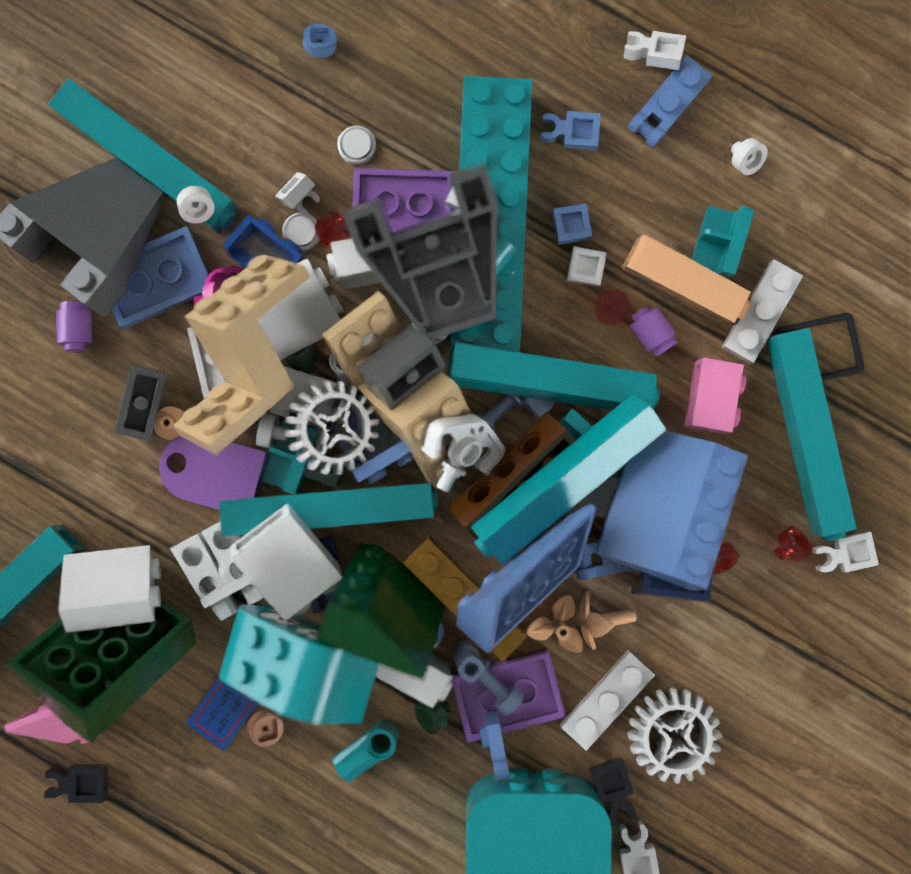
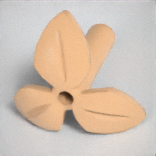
[578,591,636,650]
[526,594,583,653]

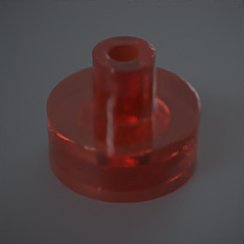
[315,212,350,248]
[594,289,630,325]
[774,526,812,562]
[712,542,740,575]

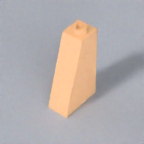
[621,234,751,323]

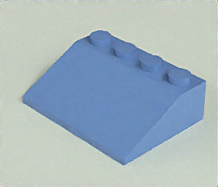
[595,431,748,591]
[456,504,596,653]

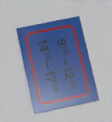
[186,678,259,751]

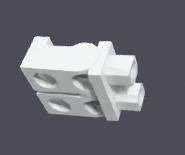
[170,522,264,621]

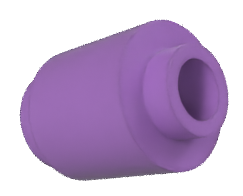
[56,301,93,352]
[630,305,678,357]

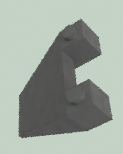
[0,158,166,318]
[343,162,497,340]

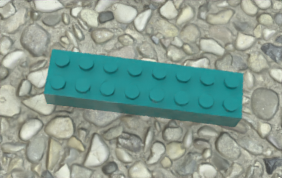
[451,76,532,352]

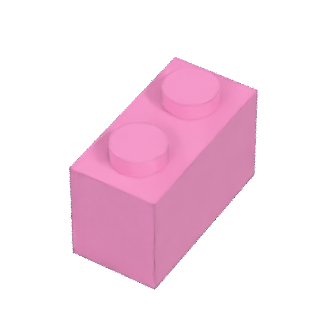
[684,358,746,434]

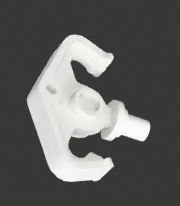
[422,414,505,492]

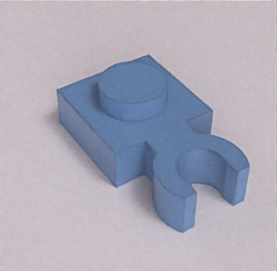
[540,111,601,151]
[479,712,510,781]

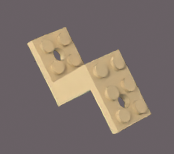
[173,254,310,455]
[322,292,488,492]

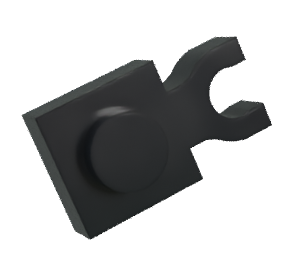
[589,757,638,826]
[44,764,108,803]

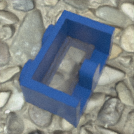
[223,214,304,269]

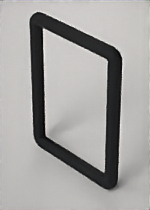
[775,313,864,381]

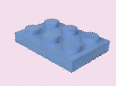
[112,226,210,329]

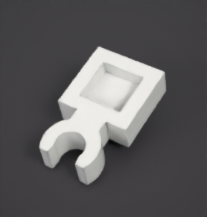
[623,31,686,70]
[811,531,879,572]
[619,820,660,874]

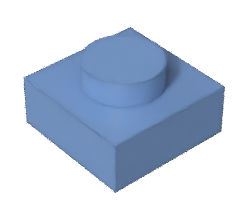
[552,203,592,245]

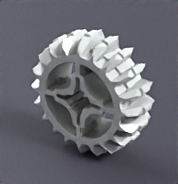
[285,381,379,475]
[627,687,723,784]

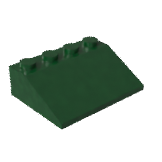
[316,543,445,681]
[6,600,196,744]

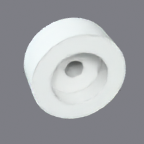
[731,138,768,175]
[177,186,214,223]
[256,413,289,448]

